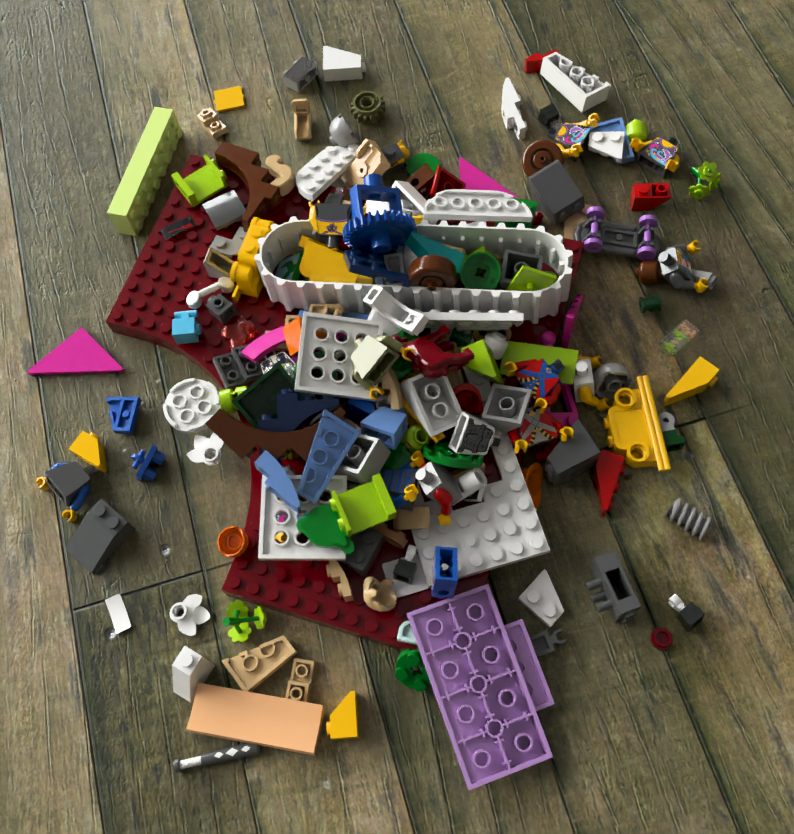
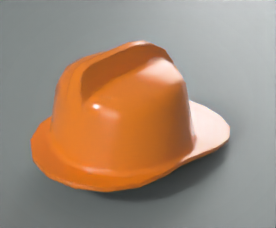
[520,462,543,510]

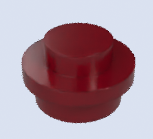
[650,628,673,650]

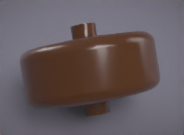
[522,140,564,177]
[409,255,456,291]

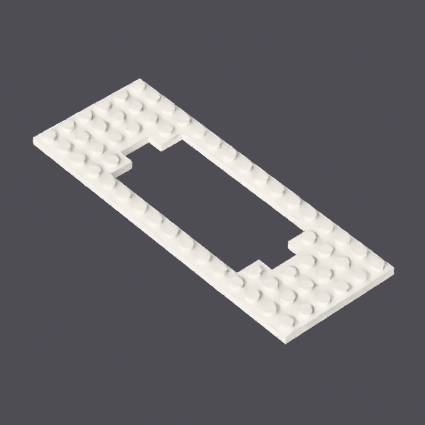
[349,287,550,588]

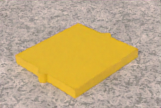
[214,86,245,113]

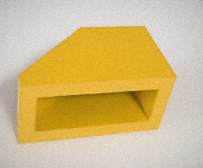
[69,431,107,473]
[326,691,360,741]

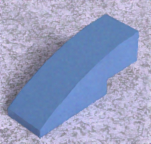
[254,450,302,514]

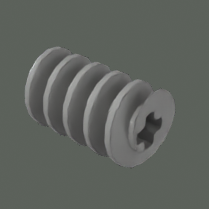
[663,498,711,541]

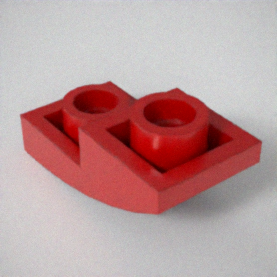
[524,49,559,73]

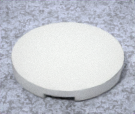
[163,378,221,433]

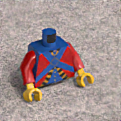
[502,359,565,414]

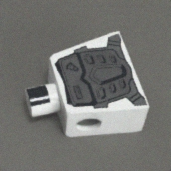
[448,410,501,455]

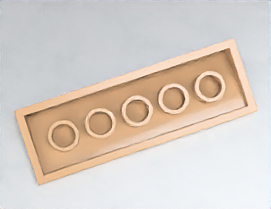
[186,682,325,756]

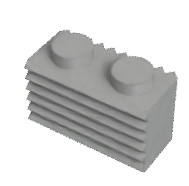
[282,55,319,93]

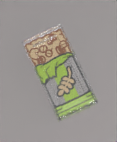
[659,319,699,356]

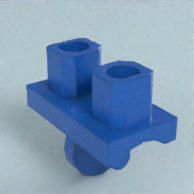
[130,445,166,482]

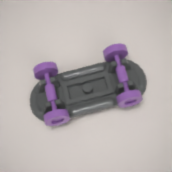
[573,206,661,261]

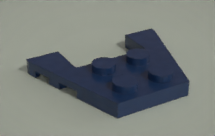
[343,249,411,288]

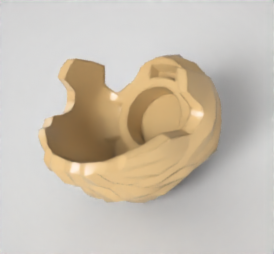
[363,576,397,612]

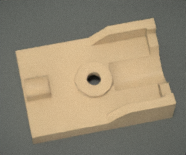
[341,138,390,189]

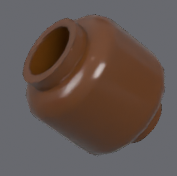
[635,261,663,284]

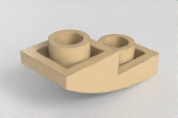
[197,108,228,140]
[379,367,404,409]
[393,507,431,531]
[326,561,354,602]
[285,657,316,702]

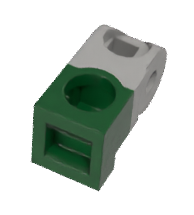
[658,412,685,452]

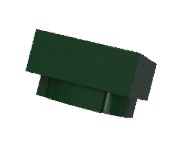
[232,363,307,428]

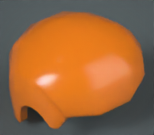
[217,526,249,558]

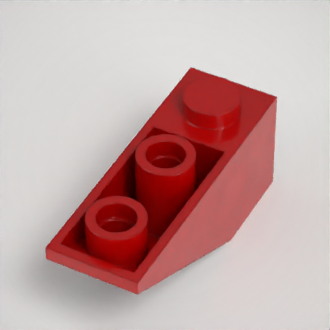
[593,449,626,517]

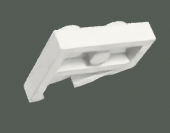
[588,131,625,163]
[518,569,564,628]

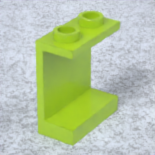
[171,154,228,207]
[329,473,397,537]

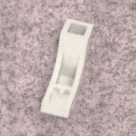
[363,285,429,336]

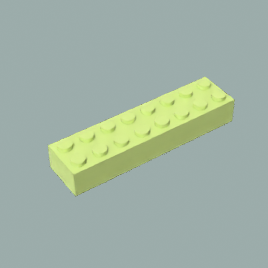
[107,107,182,236]

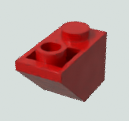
[630,183,671,211]

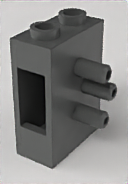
[586,550,641,624]

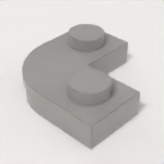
[210,226,247,259]

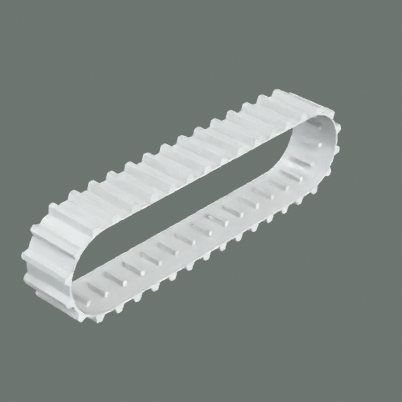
[254,216,573,325]

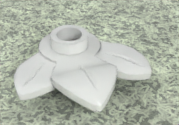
[187,433,224,466]
[170,594,211,636]

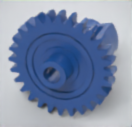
[342,174,417,254]

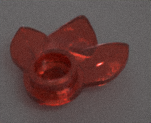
[221,315,256,350]

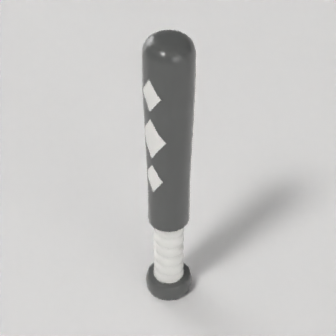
[173,743,262,773]

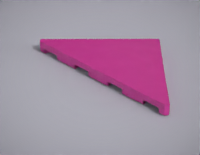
[459,157,520,199]
[560,293,585,349]
[27,327,125,376]

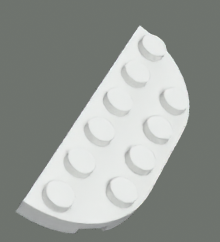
[296,144,359,201]
[423,189,533,222]
[412,309,524,331]

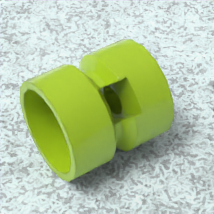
[219,386,248,414]

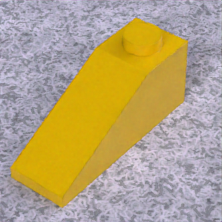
[662,356,720,406]

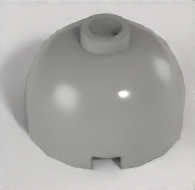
[329,114,360,147]
[593,362,633,401]

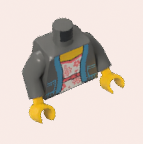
[658,240,709,293]

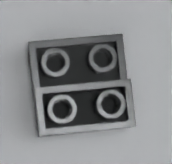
[202,190,246,231]
[213,344,264,390]

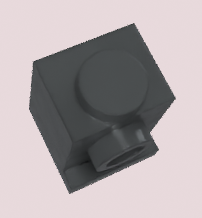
[206,293,237,325]

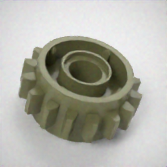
[350,91,386,124]

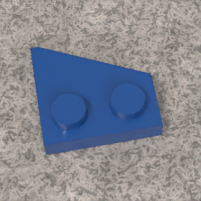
[106,397,142,434]

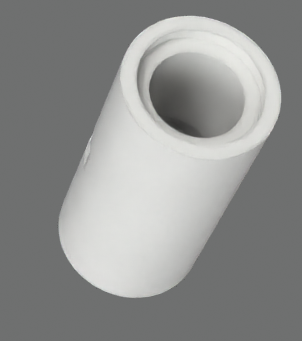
[453,468,487,505]

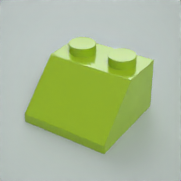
[460,339,504,385]

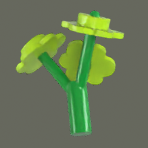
[689,161,722,200]
[223,599,267,643]

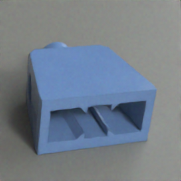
[360,406,407,450]

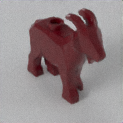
[391,325,474,379]

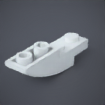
[502,77,528,140]

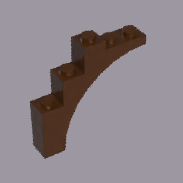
[214,142,282,232]
[205,407,346,462]

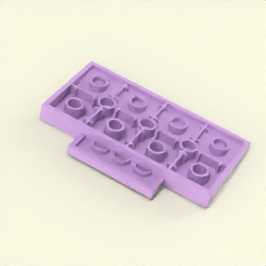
[406,584,555,790]

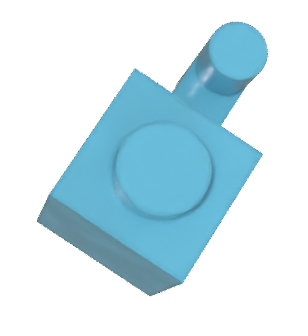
[172,310,202,344]

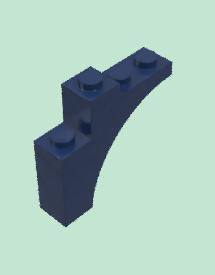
[257,389,339,466]

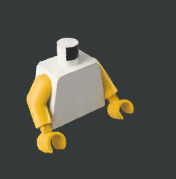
[573,355,610,411]

